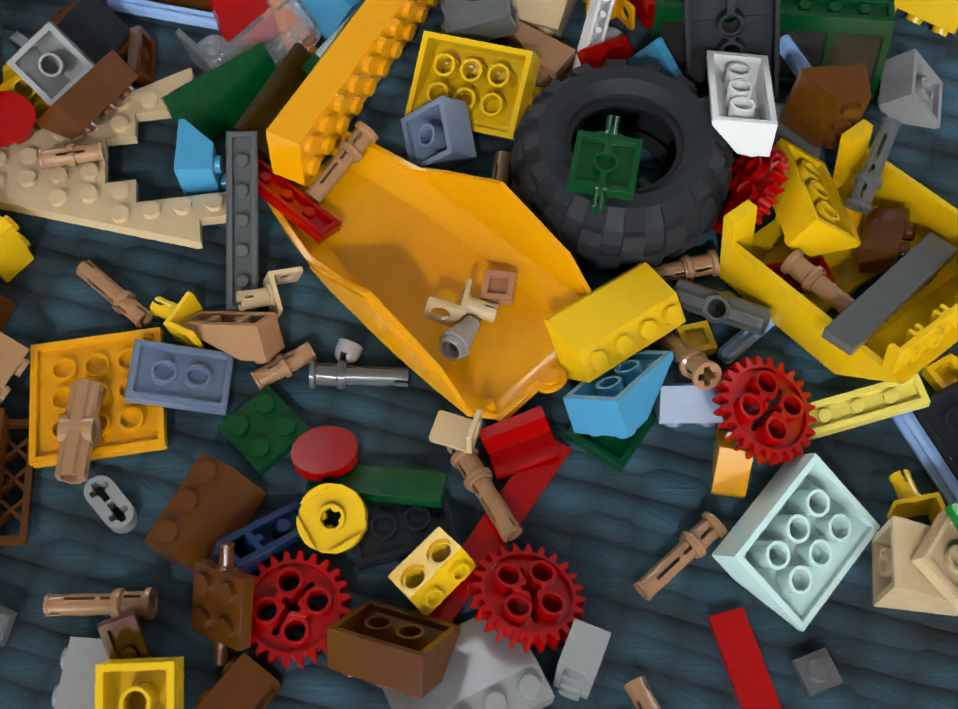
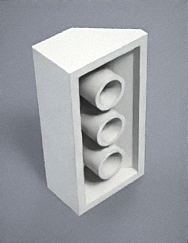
[706,50,778,157]

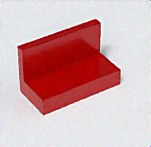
[479,406,560,480]

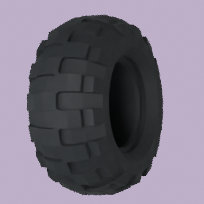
[511,59,734,272]

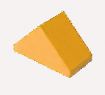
[710,429,753,498]

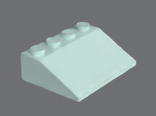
[712,453,881,631]

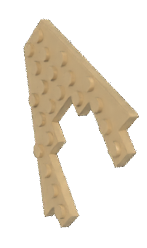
[0,68,226,249]

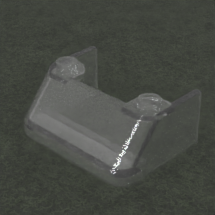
[175,0,321,72]

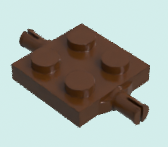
[191,541,255,666]

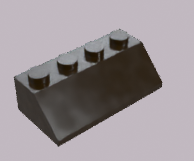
[234,42,312,167]

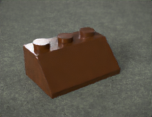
[36,49,139,140]
[779,64,872,149]
[144,452,268,574]
[327,599,461,698]

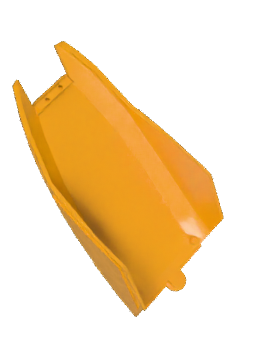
[267,131,591,422]

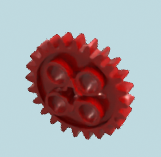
[712,145,790,235]
[712,356,817,466]
[468,543,586,653]
[249,550,352,669]

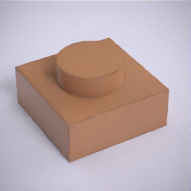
[480,270,518,306]

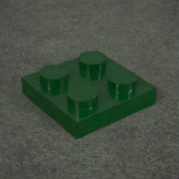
[216,385,310,476]

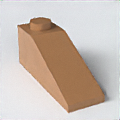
[504,20,576,86]
[180,310,285,364]

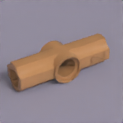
[54,379,104,484]

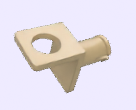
[236,266,304,319]
[422,278,499,327]
[429,408,482,454]

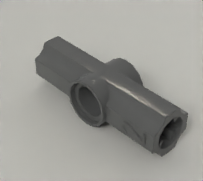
[673,278,772,336]

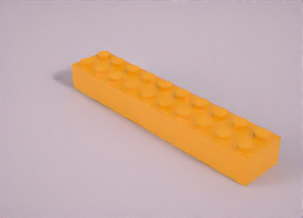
[266,0,439,185]

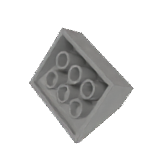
[382,617,555,709]

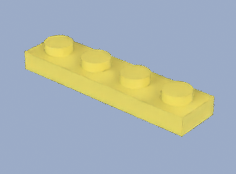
[807,373,931,441]

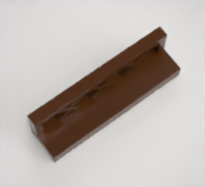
[0,408,35,547]

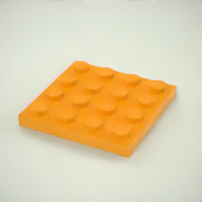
[29,327,168,469]

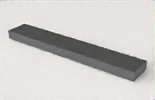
[226,131,259,312]
[821,232,958,356]

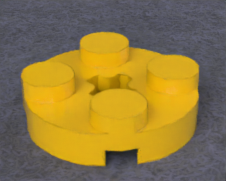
[296,483,368,554]

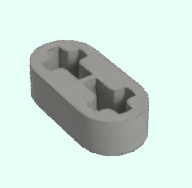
[84,475,138,534]

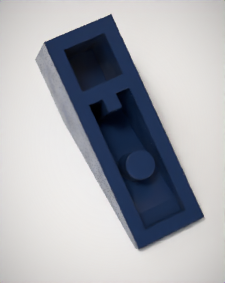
[210,498,302,576]

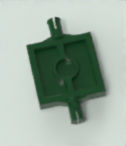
[567,115,643,215]

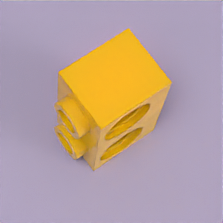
[387,527,477,616]

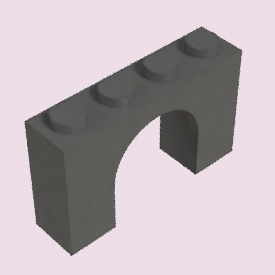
[441,0,519,42]

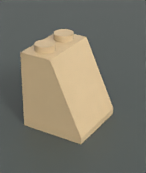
[512,0,577,39]
[872,516,958,616]

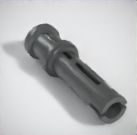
[843,117,902,214]
[309,360,409,389]

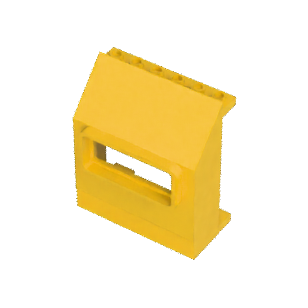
[719,119,958,384]

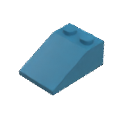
[563,350,674,439]

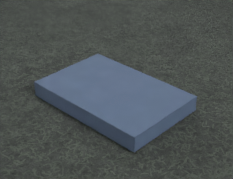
[124,339,234,415]

